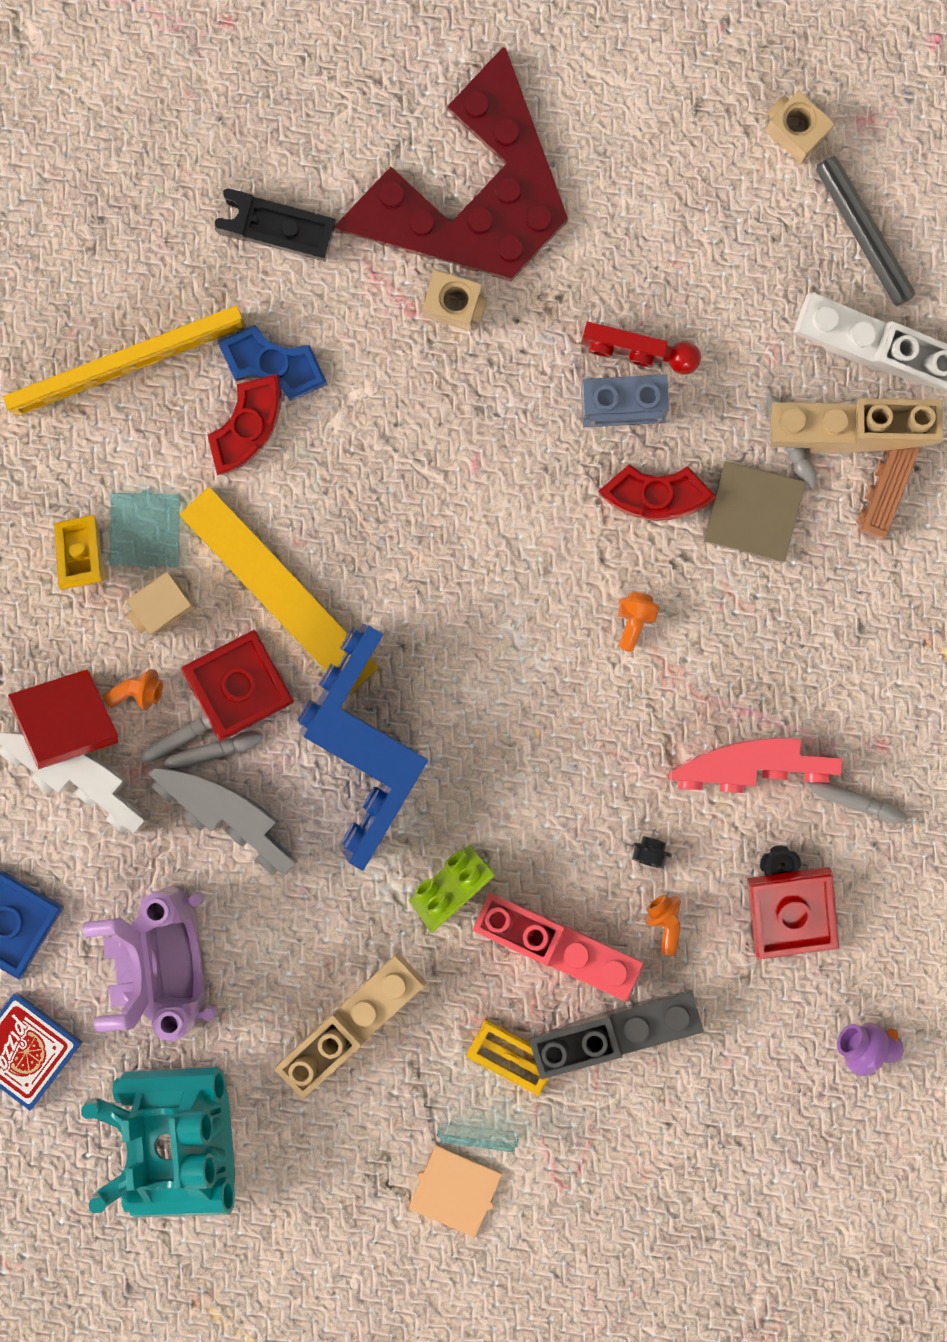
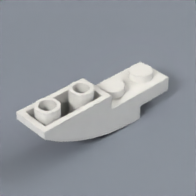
[793,292,947,391]
[0,733,150,834]

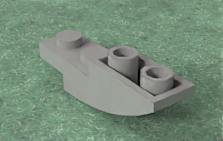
[149,768,298,876]

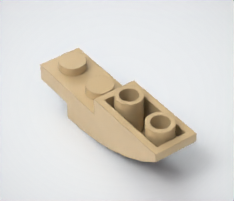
[770,398,943,453]
[274,952,427,1100]

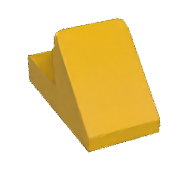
[54,515,109,590]

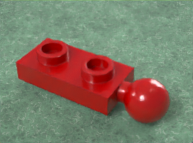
[581,321,701,375]

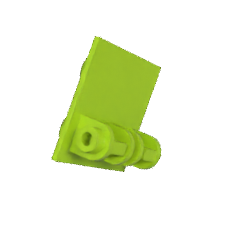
[409,844,495,933]

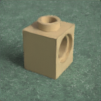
[765,90,835,164]
[422,270,487,331]
[126,572,196,637]

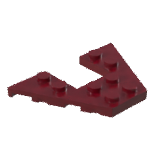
[334,47,568,282]

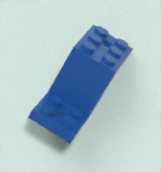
[297,624,428,871]

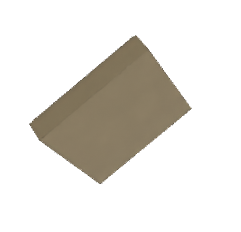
[703,461,805,563]

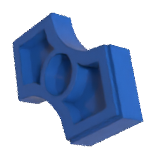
[218,325,328,402]

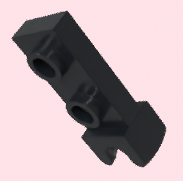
[214,188,336,262]

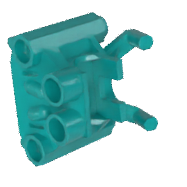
[81,1067,235,1218]

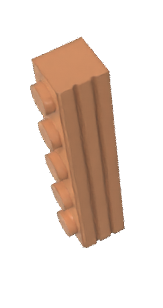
[856,446,921,540]

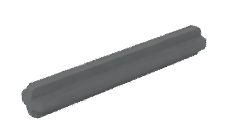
[816,156,915,306]

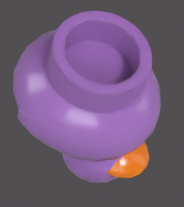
[837,1023,904,1076]

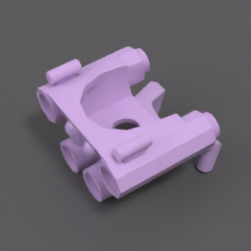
[83,886,218,1042]

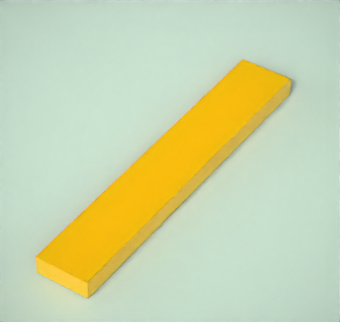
[2,305,246,416]
[179,487,380,696]

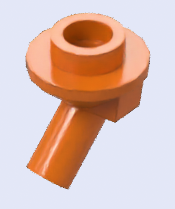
[618,592,660,652]
[103,669,163,710]
[644,895,681,956]

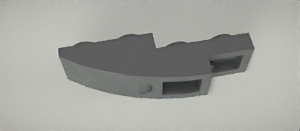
[529,990,704,1079]

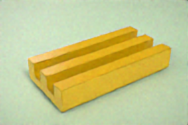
[466,1018,549,1096]

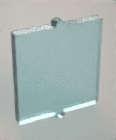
[109,489,181,571]
[436,1122,519,1152]

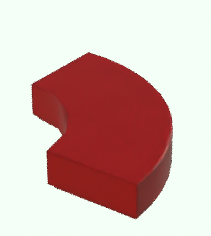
[207,374,282,475]
[598,464,716,521]

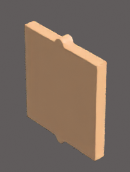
[408,1144,502,1238]

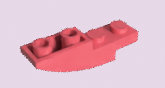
[668,738,842,794]
[472,892,645,1002]

